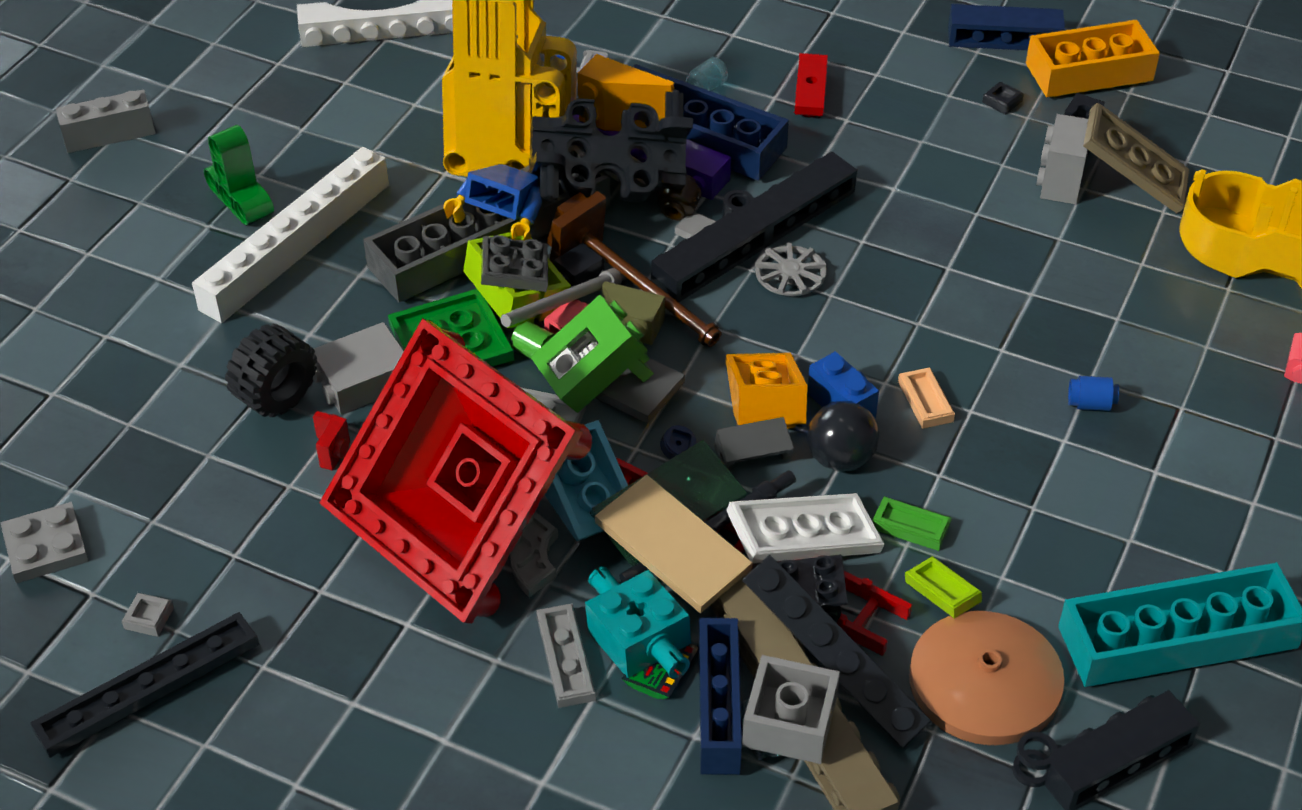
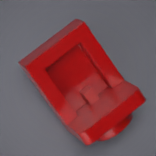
[313,411,351,471]

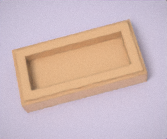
[898,367,955,429]

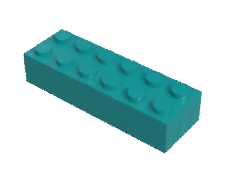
[1058,562,1302,687]

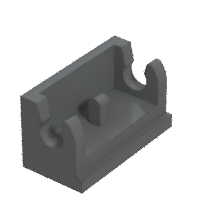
[714,417,794,472]

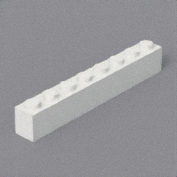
[192,146,389,323]

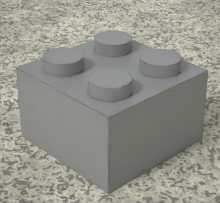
[1036,114,1088,204]
[742,655,840,764]

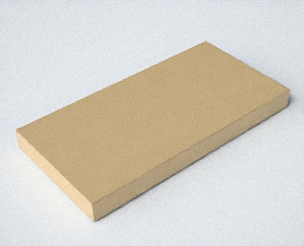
[595,474,753,614]

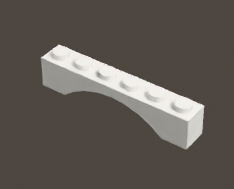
[297,0,453,47]

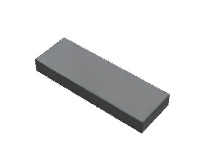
[536,603,596,708]

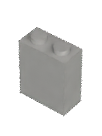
[313,322,404,415]

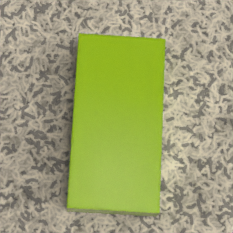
[905,556,982,618]

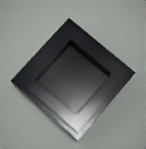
[982,82,1024,115]

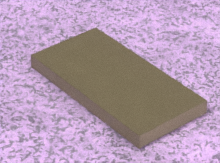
[1083,102,1189,214]

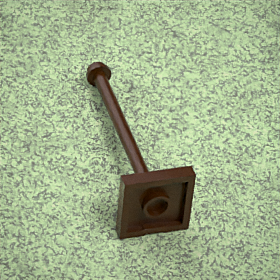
[550,191,722,347]

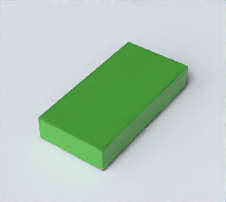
[872,496,951,551]

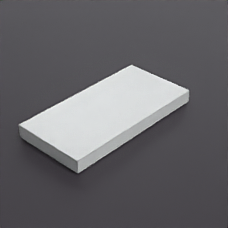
[726,493,885,563]

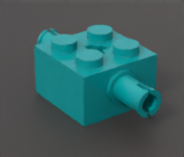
[585,567,691,678]

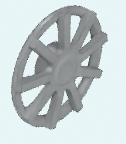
[755,243,826,296]

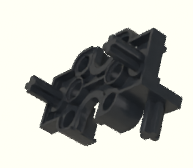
[529,90,693,203]

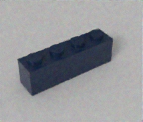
[948,4,1065,51]
[699,618,742,775]

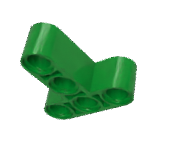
[203,124,274,225]

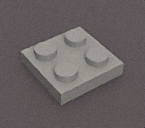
[0,502,89,583]

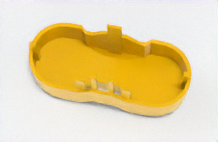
[1179,169,1302,288]

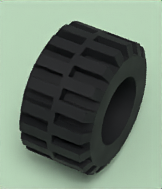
[225,324,317,418]

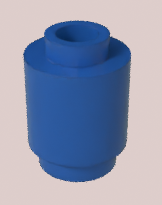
[1068,376,1119,411]

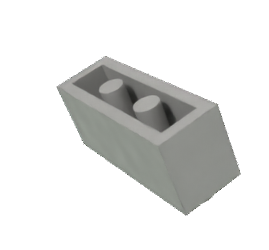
[56,89,156,153]

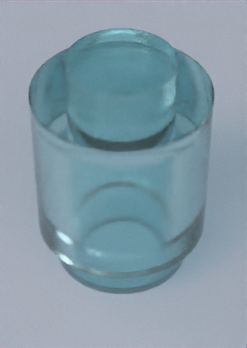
[686,57,728,91]

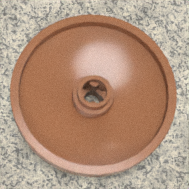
[909,611,1064,745]

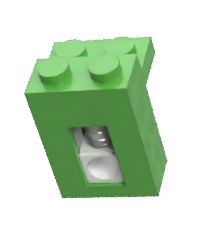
[531,294,654,413]

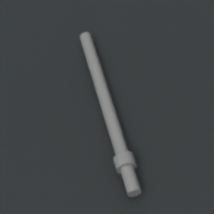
[501,268,628,327]

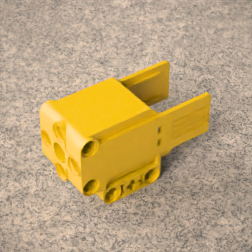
[442,0,577,177]

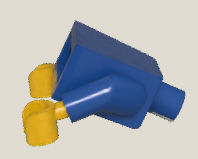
[444,164,542,241]

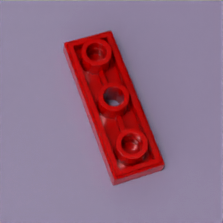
[794,53,828,117]

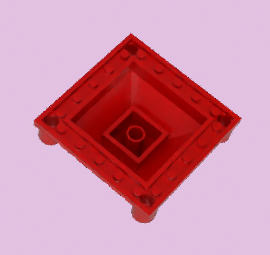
[319,319,592,624]

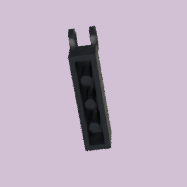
[1013,690,1200,810]

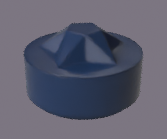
[660,425,697,462]

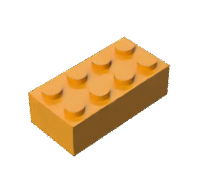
[1026,20,1160,98]

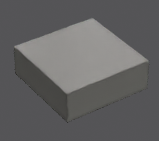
[122,593,174,637]

